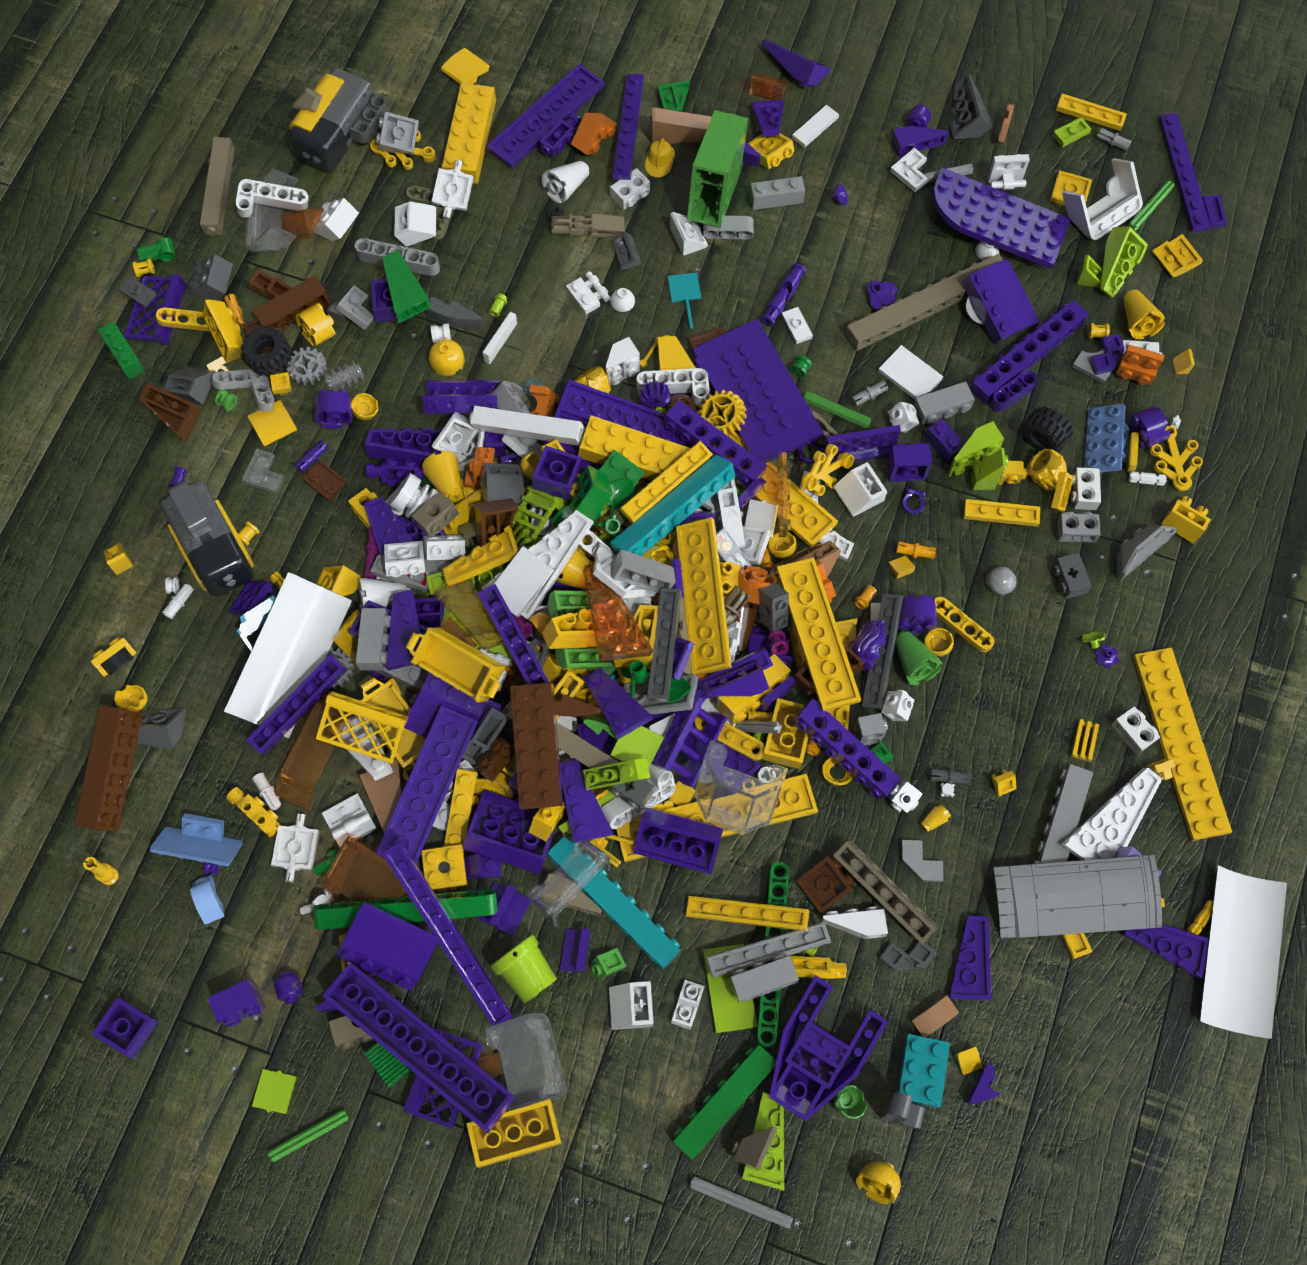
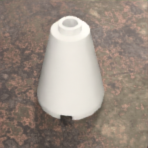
[542,161,589,203]
[358,578,411,611]

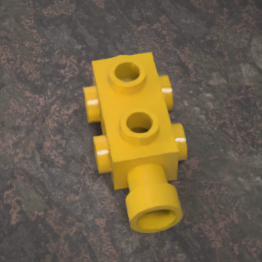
[226,787,280,837]

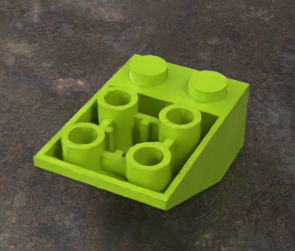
[948,421,1004,477]

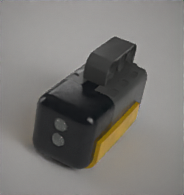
[289,67,388,173]
[160,481,254,597]

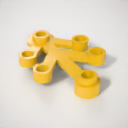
[370,130,436,170]
[1150,426,1203,491]
[801,444,854,496]

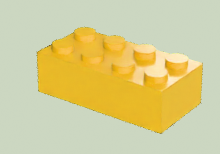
[466,1100,562,1168]

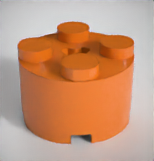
[738,566,777,606]

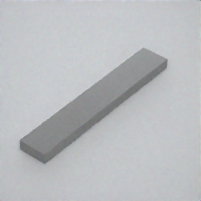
[706,922,831,979]

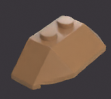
[768,541,841,587]

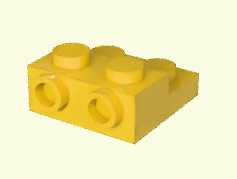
[748,133,794,169]

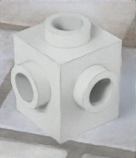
[888,402,919,433]
[882,689,914,721]
[888,779,922,813]

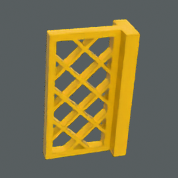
[316,692,409,764]

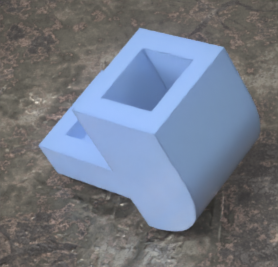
[190,875,224,925]

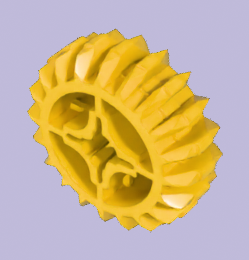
[697,390,747,437]

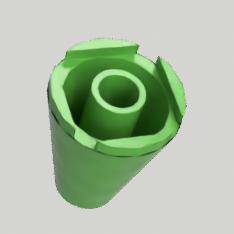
[895,631,942,685]

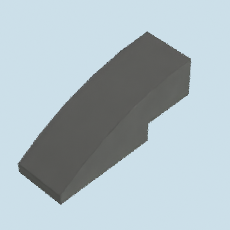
[426,297,483,329]
[463,707,509,765]

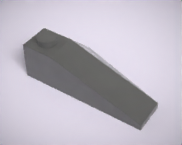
[138,708,186,749]

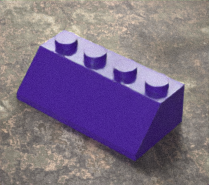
[633,807,724,874]

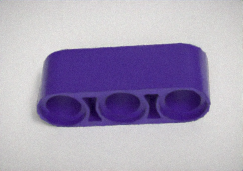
[990,371,1037,412]

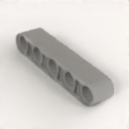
[355,238,440,276]

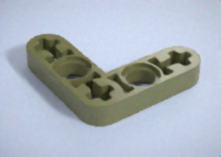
[406,186,454,240]

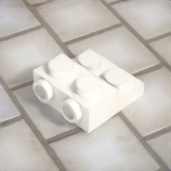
[384,541,425,577]

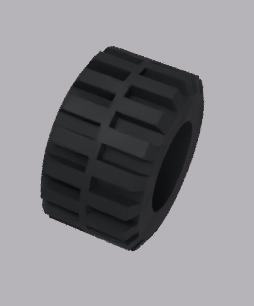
[241,326,292,377]
[1021,406,1073,453]

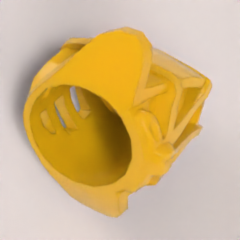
[574,366,611,394]
[1026,449,1067,492]

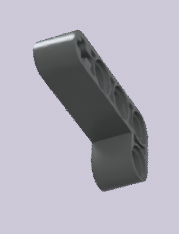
[881,1092,925,1130]

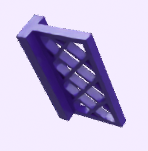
[124,274,187,345]
[821,425,901,464]
[403,1028,483,1129]

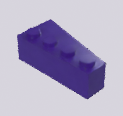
[365,427,444,467]

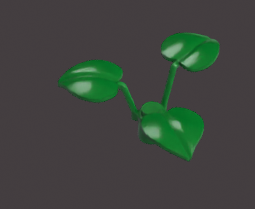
[552,479,634,551]
[604,660,691,726]

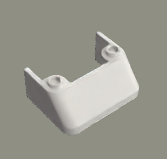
[1062,158,1142,240]

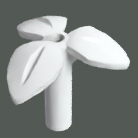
[300,888,334,915]

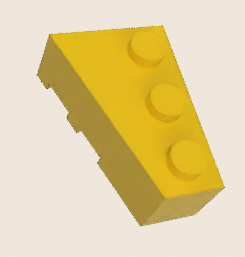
[612,605,659,669]

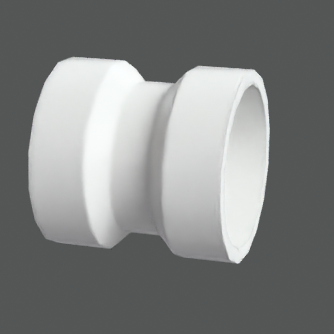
[431,323,451,343]

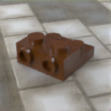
[475,733,515,782]
[797,856,856,914]

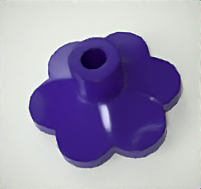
[832,184,848,205]
[1095,645,1119,668]

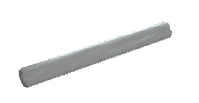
[690,1177,792,1228]

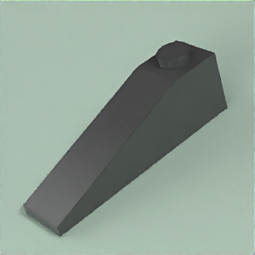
[951,73,993,139]

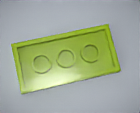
[703,944,757,1034]

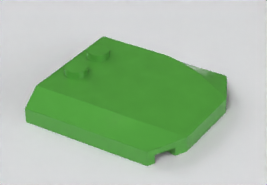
[548,591,627,669]

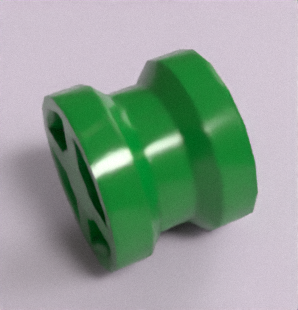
[790,355,812,378]

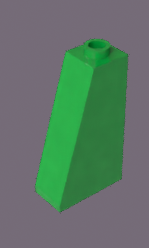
[382,250,431,323]

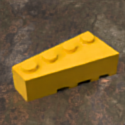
[542,600,626,649]
[717,654,791,726]

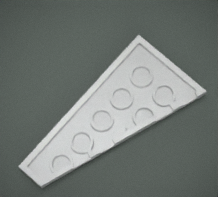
[481,510,594,620]
[1061,767,1162,861]

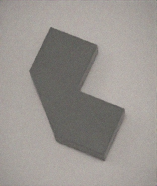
[878,941,936,972]

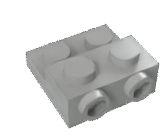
[375,112,419,155]

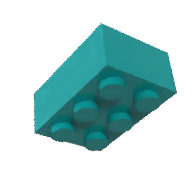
[896,1034,950,1109]

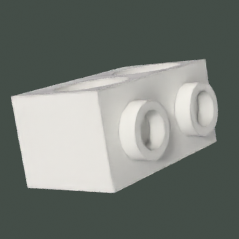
[610,168,650,210]
[1071,468,1101,510]
[423,535,465,560]
[1112,706,1160,755]

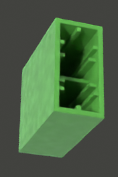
[687,110,749,228]

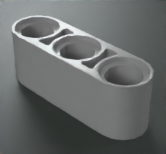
[703,216,754,239]

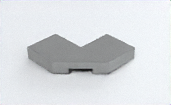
[901,840,944,882]

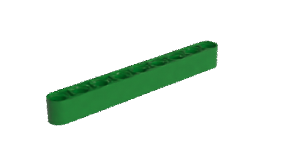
[756,862,789,1048]
[312,890,498,930]

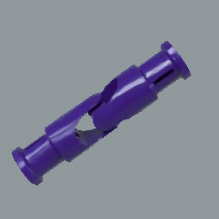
[760,263,806,327]

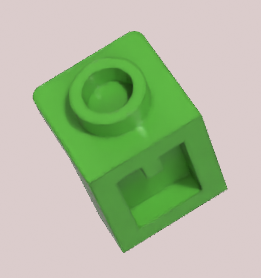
[590,948,626,981]

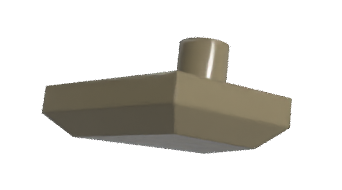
[292,87,322,112]

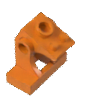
[529,385,560,417]
[465,447,497,489]

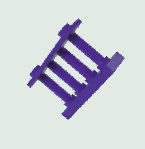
[423,380,500,413]
[651,695,727,788]

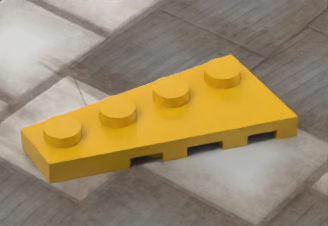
[443,526,519,587]

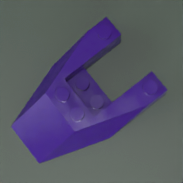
[769,976,888,1121]

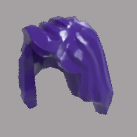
[852,620,887,670]

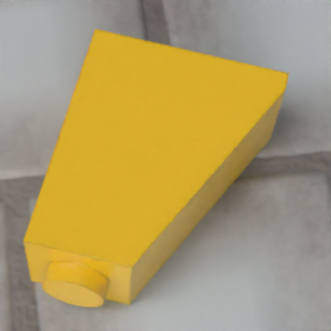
[658,335,695,383]

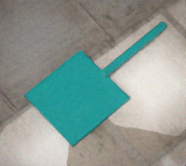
[668,273,701,329]

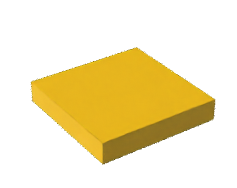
[1050,170,1092,205]

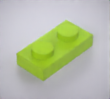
[1053,117,1091,147]

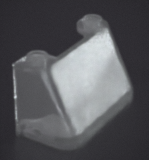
[485,1013,566,1112]

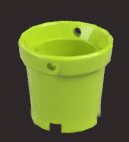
[489,934,557,1004]

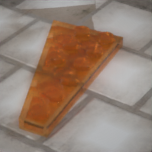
[583,565,653,661]

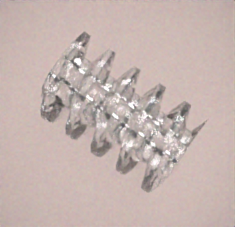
[323,361,365,392]

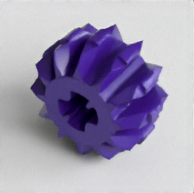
[639,380,670,409]

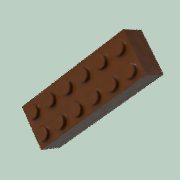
[510,683,563,809]
[74,705,143,831]

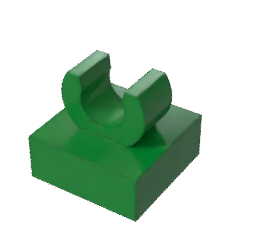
[870,742,894,764]

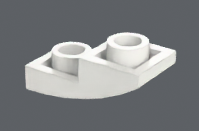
[671,980,705,1030]

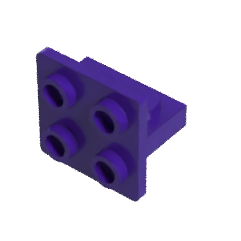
[477,883,531,936]

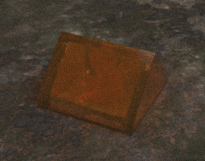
[749,73,789,100]
[281,207,324,242]

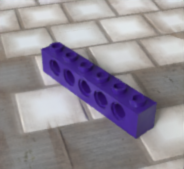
[663,400,767,486]
[478,584,550,685]
[247,654,349,754]
[792,699,901,799]

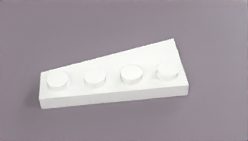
[328,715,393,781]

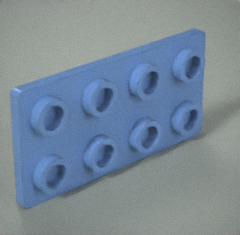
[1084,404,1130,473]
[150,813,242,866]

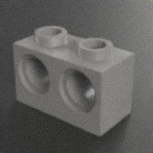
[1057,512,1101,543]
[853,713,888,746]

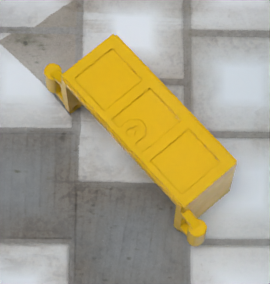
[406,628,506,703]
[360,677,426,769]

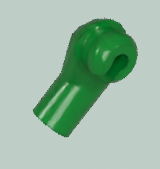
[313,849,340,876]

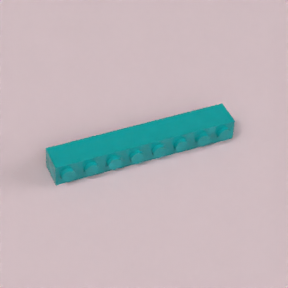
[610,455,735,556]
[547,836,680,971]

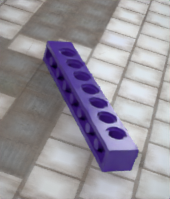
[970,300,1089,405]

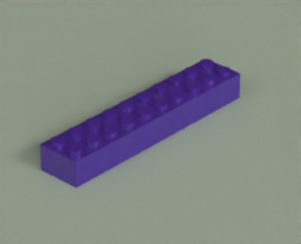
[322,962,516,1134]

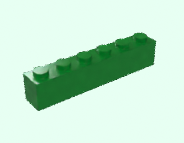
[673,1045,776,1161]

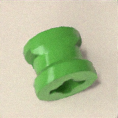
[214,390,238,412]

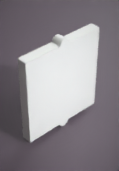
[745,499,779,538]

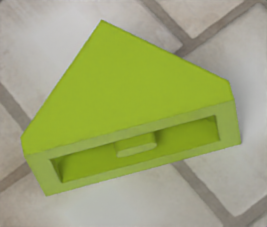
[1077,255,1103,289]

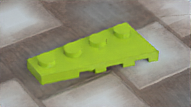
[742,1092,784,1191]

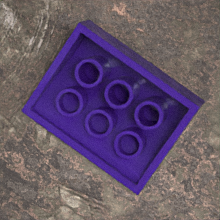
[962,259,1040,345]
[404,672,502,738]
[463,790,555,875]
[336,902,440,991]

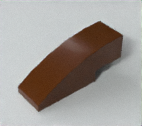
[246,269,291,301]
[555,694,602,717]

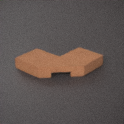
[998,103,1015,142]

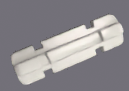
[1129,471,1166,486]

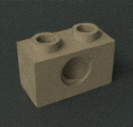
[411,491,459,538]

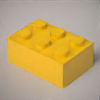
[762,698,809,769]

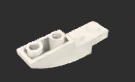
[717,478,745,548]

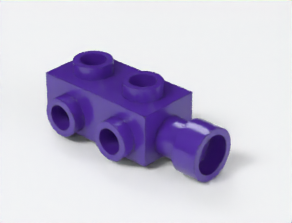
[539,112,582,158]
[366,458,424,486]

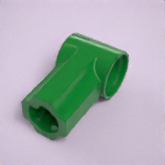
[137,237,175,262]

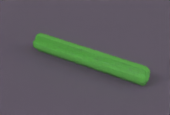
[1129,180,1174,231]
[803,391,871,428]
[268,1110,348,1162]

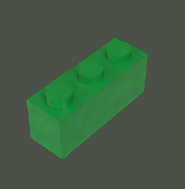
[98,321,145,380]

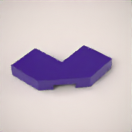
[1090,334,1125,375]

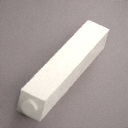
[470,406,585,446]

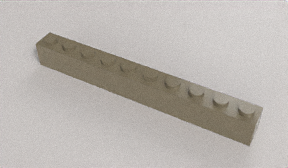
[845,254,1004,351]

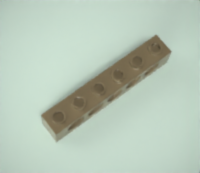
[833,840,939,944]

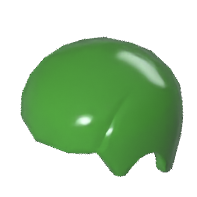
[833,1085,868,1119]

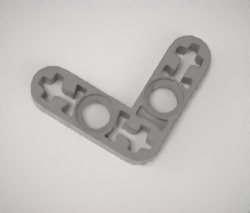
[212,369,274,412]

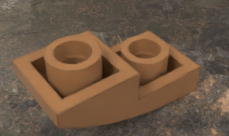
[912,995,959,1037]

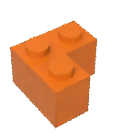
[571,113,617,155]

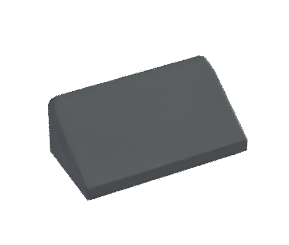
[612,232,642,270]

